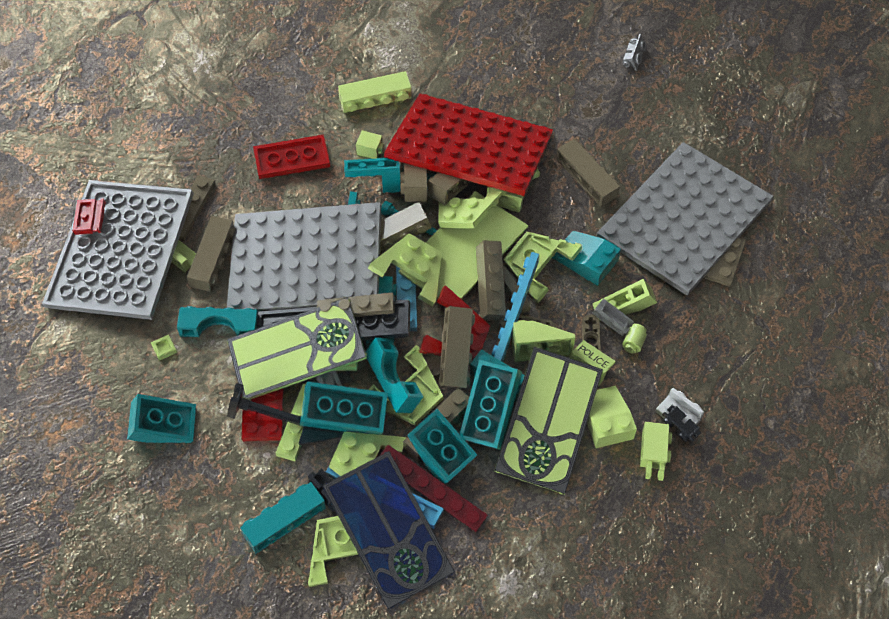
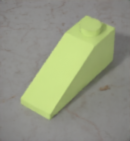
[593,279,657,321]

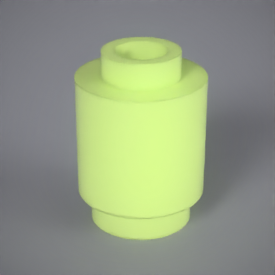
[622,324,647,354]

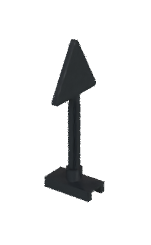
[227,383,344,445]

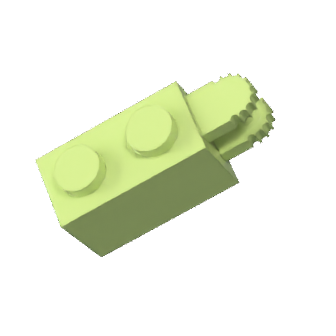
[640,422,672,481]

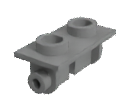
[622,34,646,71]
[592,298,634,336]

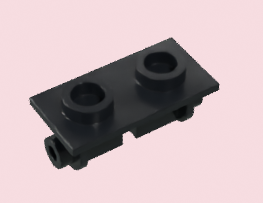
[662,404,702,443]
[308,468,347,512]

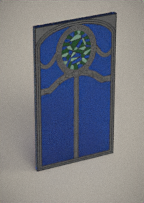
[322,451,455,609]

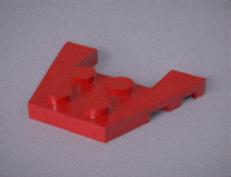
[419,286,490,360]

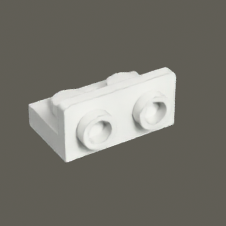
[655,388,704,425]

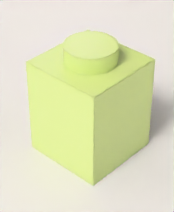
[356,130,385,159]

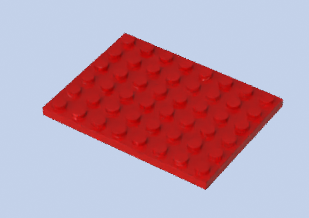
[384,93,553,196]

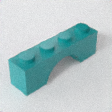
[177,306,258,337]
[365,338,424,413]

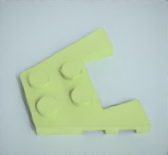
[438,187,507,228]
[504,231,583,303]
[368,233,442,306]
[368,345,444,425]
[329,432,406,505]
[308,512,390,587]

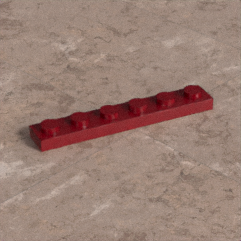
[377,445,488,533]

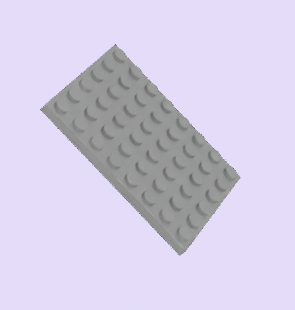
[596,142,773,296]
[42,180,194,320]
[227,202,381,312]

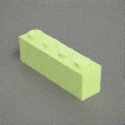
[338,71,411,113]

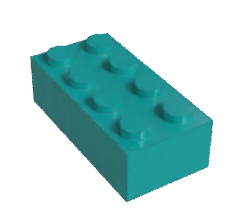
[460,360,523,450]
[300,381,388,435]

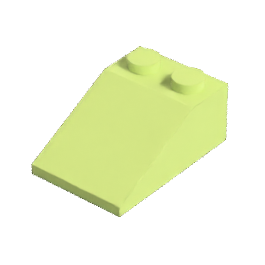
[512,320,576,362]
[587,385,637,448]

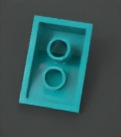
[552,231,621,286]
[127,394,196,443]
[407,409,477,484]

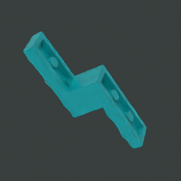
[344,158,436,193]

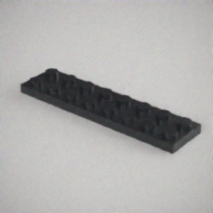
[257,299,410,341]

